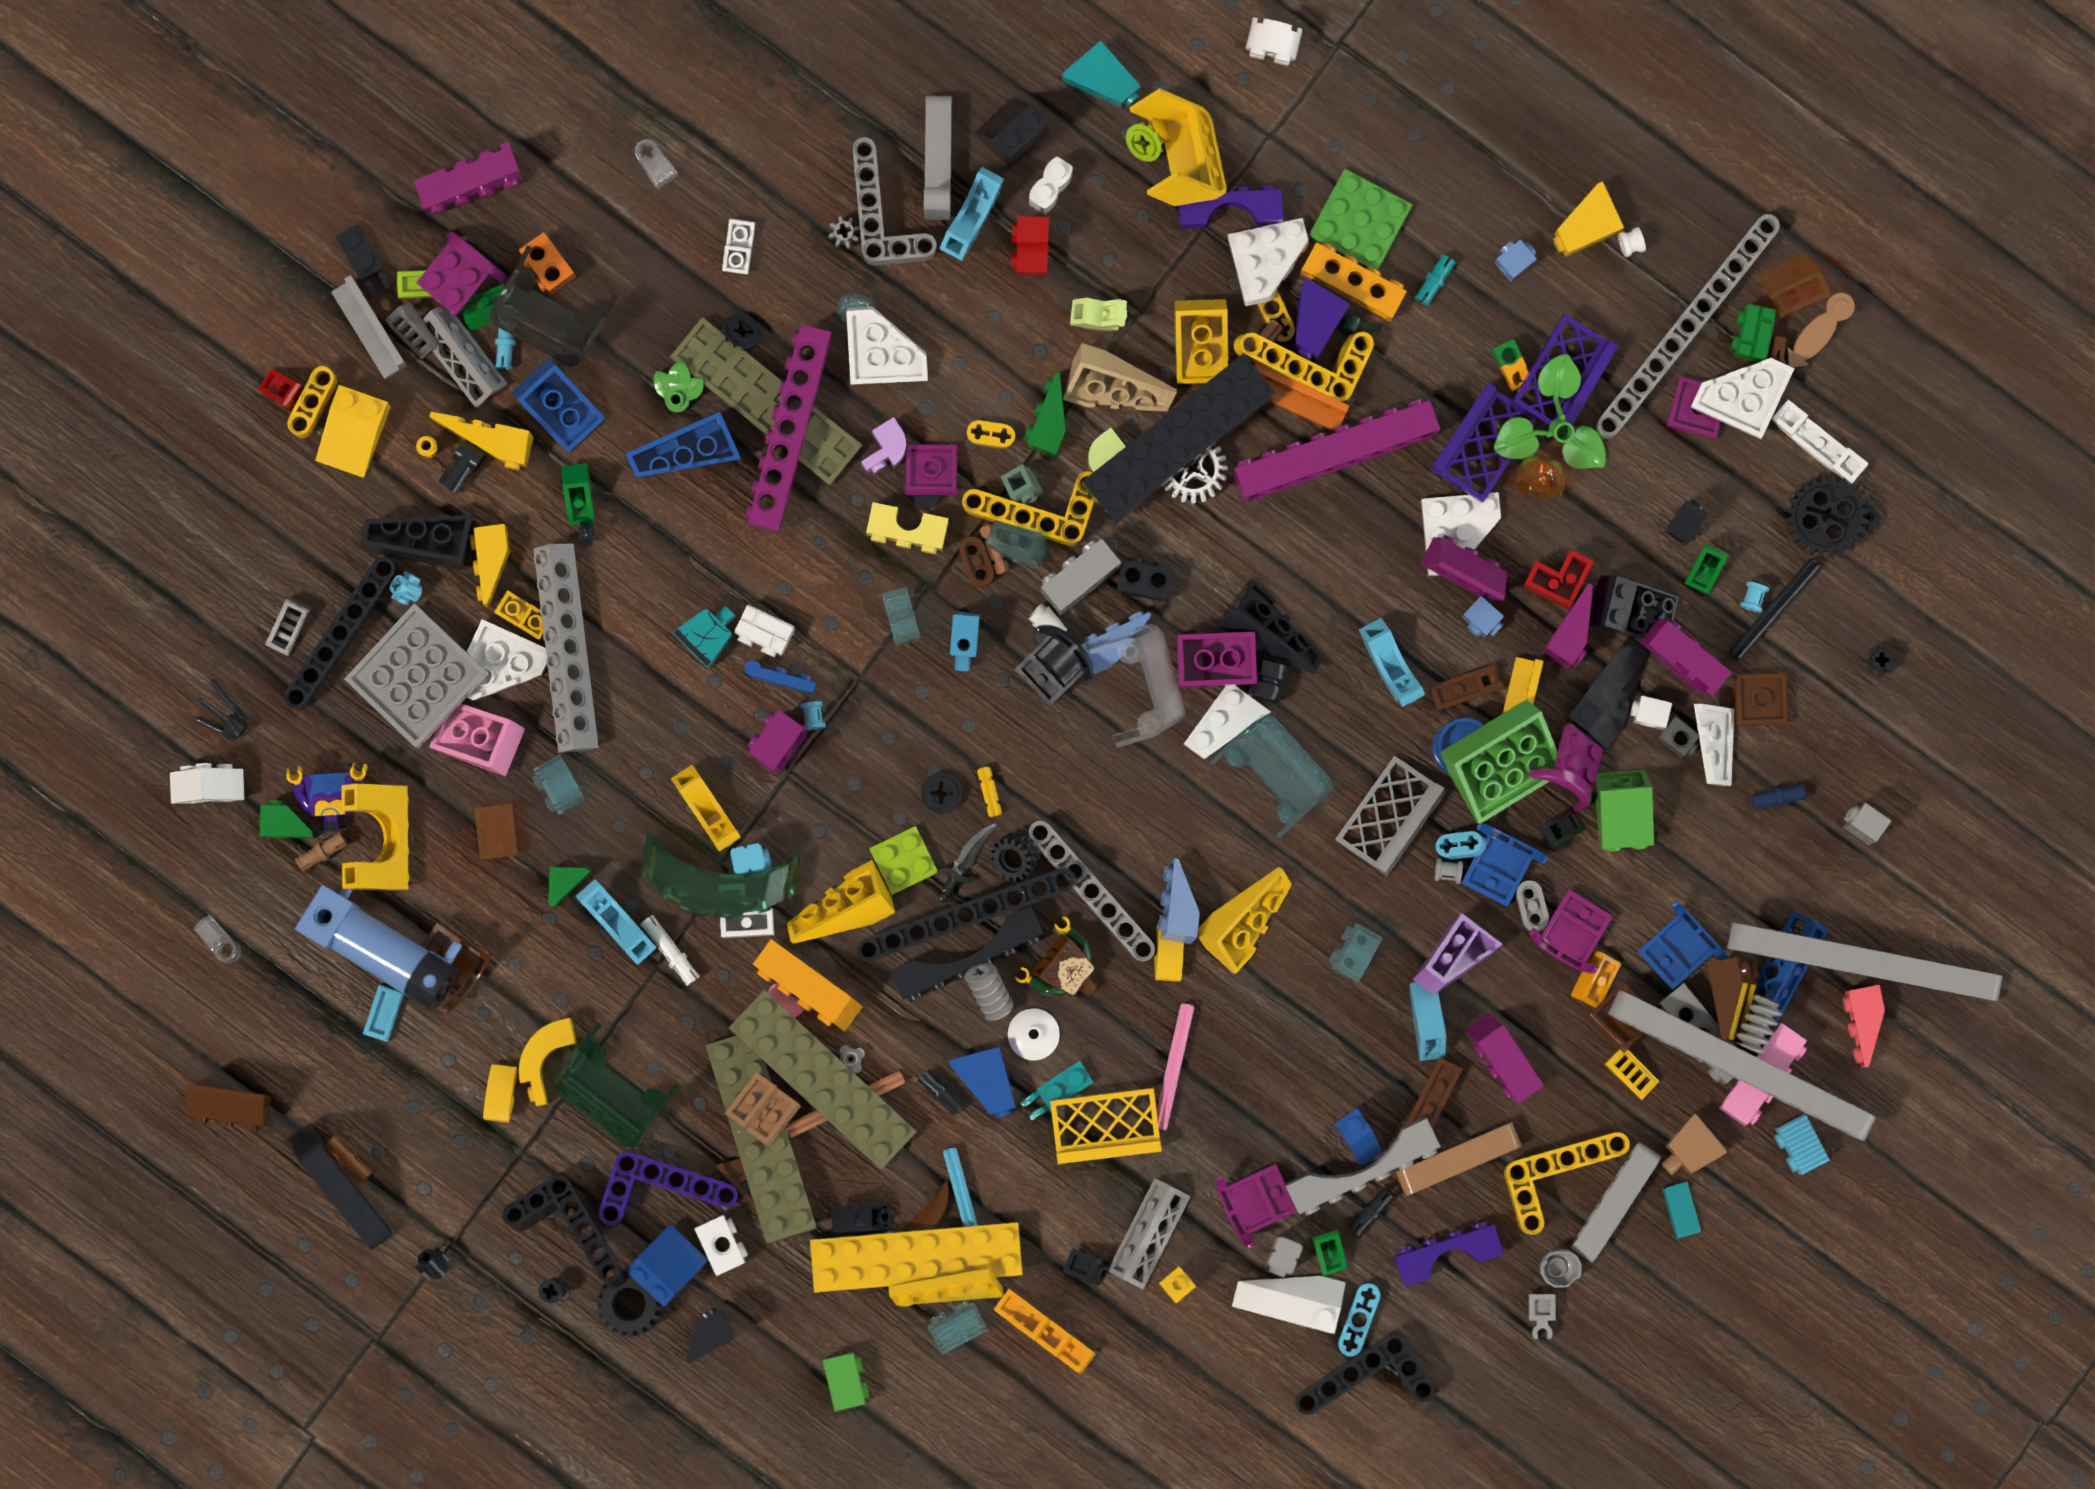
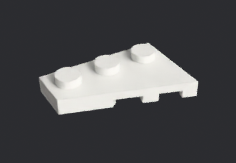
[1183,685,1271,759]
[1694,704,1734,786]

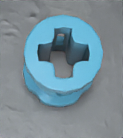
[1740,581,1769,613]
[800,701,826,731]

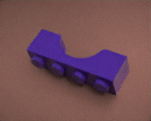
[1179,186,1283,229]
[1394,1221,1504,1287]

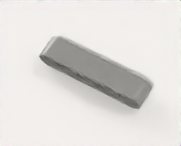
[1570,1142,1661,1263]

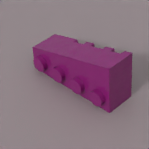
[414,142,523,215]

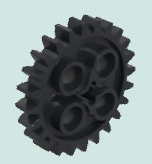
[1785,475,1870,559]

